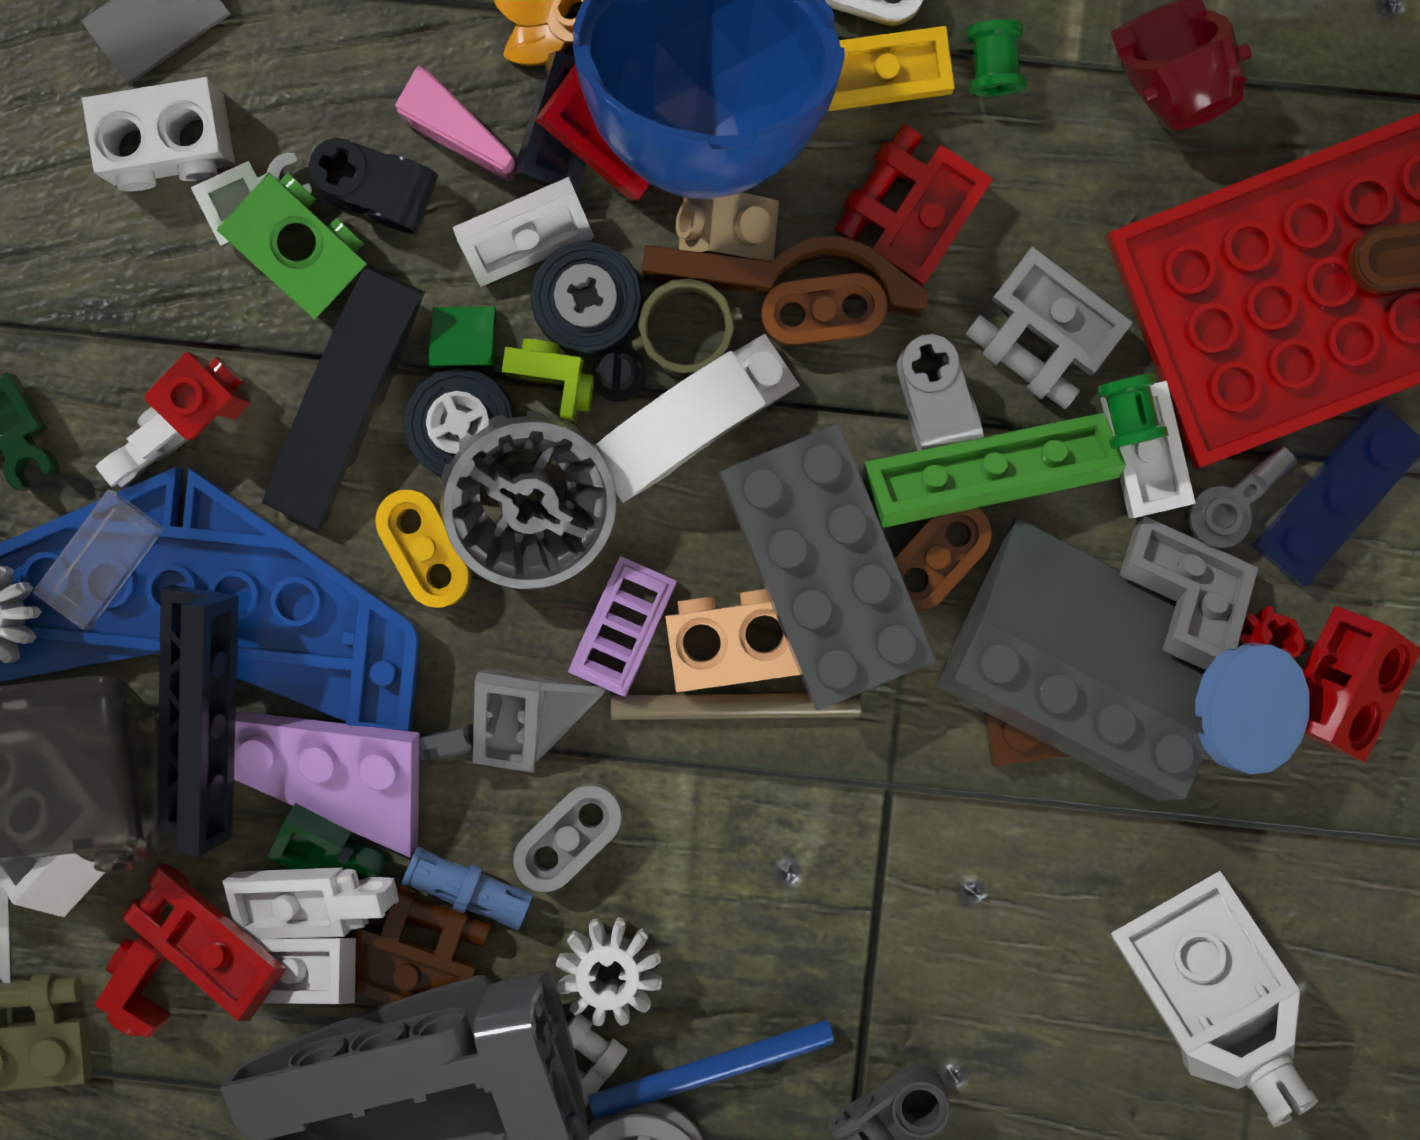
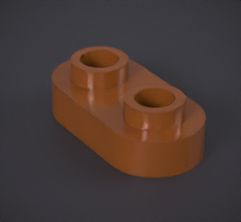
[761,273,887,347]
[894,508,992,612]

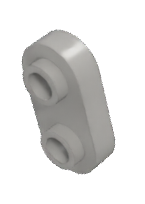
[513,783,623,892]

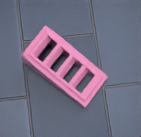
[395,65,516,181]

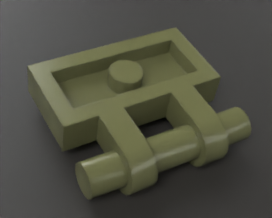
[0,973,93,1091]

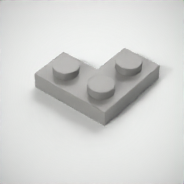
[1119,516,1258,670]

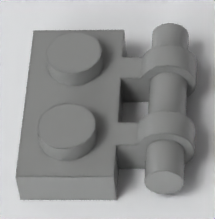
[965,247,1133,410]

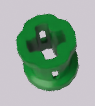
[966,19,1027,97]
[1097,373,1169,449]

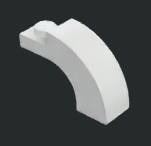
[595,334,800,503]

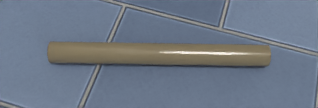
[611,693,861,720]

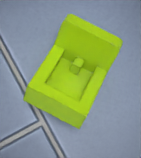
[502,339,594,425]

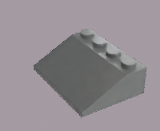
[935,517,1206,801]

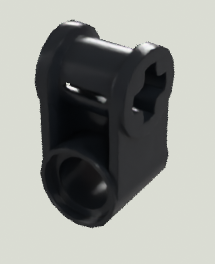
[309,138,439,235]

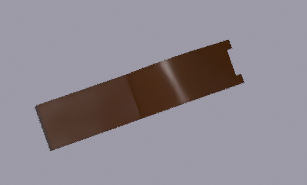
[641,236,928,317]

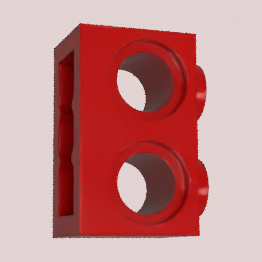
[1303,605,1420,763]

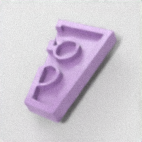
[234,711,419,858]

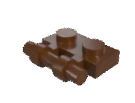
[353,885,492,1004]

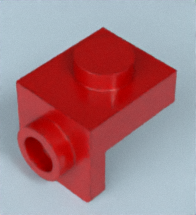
[144,351,251,440]
[94,937,171,1038]

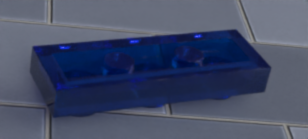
[1252,404,1420,587]

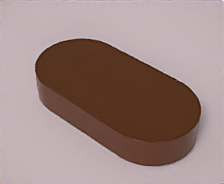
[1348,221,1420,294]

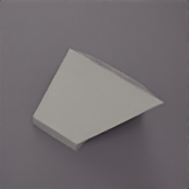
[473,668,607,773]

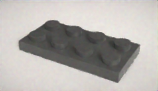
[718,423,936,711]

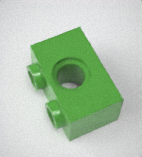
[217,172,367,320]

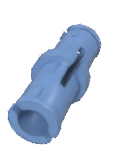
[401,846,533,931]

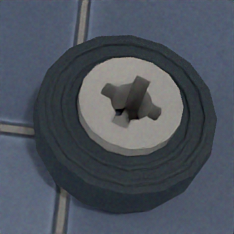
[530,241,644,356]

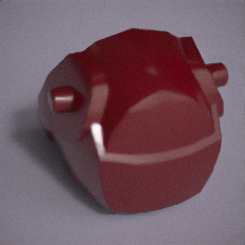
[1111,0,1252,132]

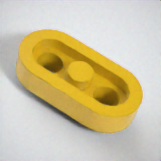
[375,490,472,608]

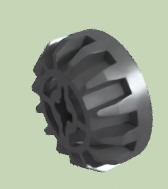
[439,411,616,589]

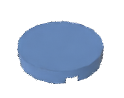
[1195,643,1309,775]

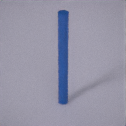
[587,1019,835,1120]

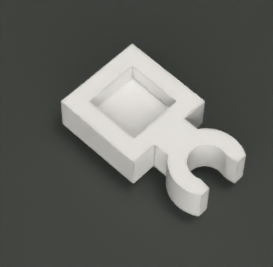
[191,153,312,246]
[95,407,188,488]

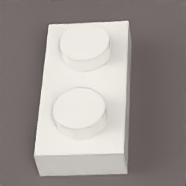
[453,177,595,287]
[1100,381,1196,519]
[253,938,356,1004]

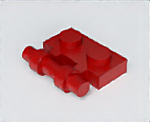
[833,124,993,287]

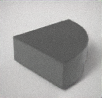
[419,724,473,763]

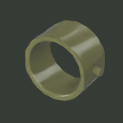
[631,278,743,378]

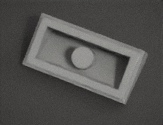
[82,0,231,85]

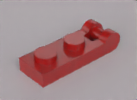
[123,863,286,1021]

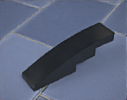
[262,265,425,530]

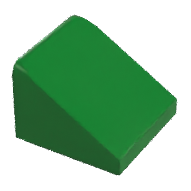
[429,306,497,370]

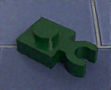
[0,372,59,492]
[267,803,387,880]

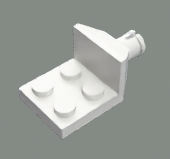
[1111,871,1318,1127]

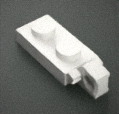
[223,867,399,939]

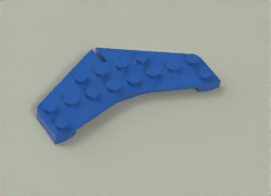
[0,467,421,732]

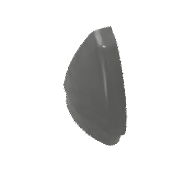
[220,970,589,1140]

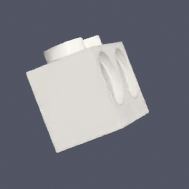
[82,77,235,191]

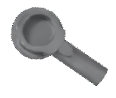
[1188,445,1297,549]

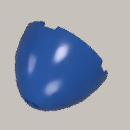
[573,0,845,199]

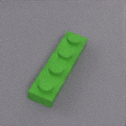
[862,413,1126,528]

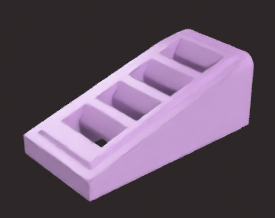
[568,556,677,697]

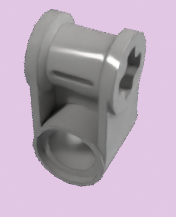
[896,334,984,451]

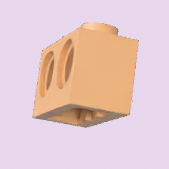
[665,589,800,692]

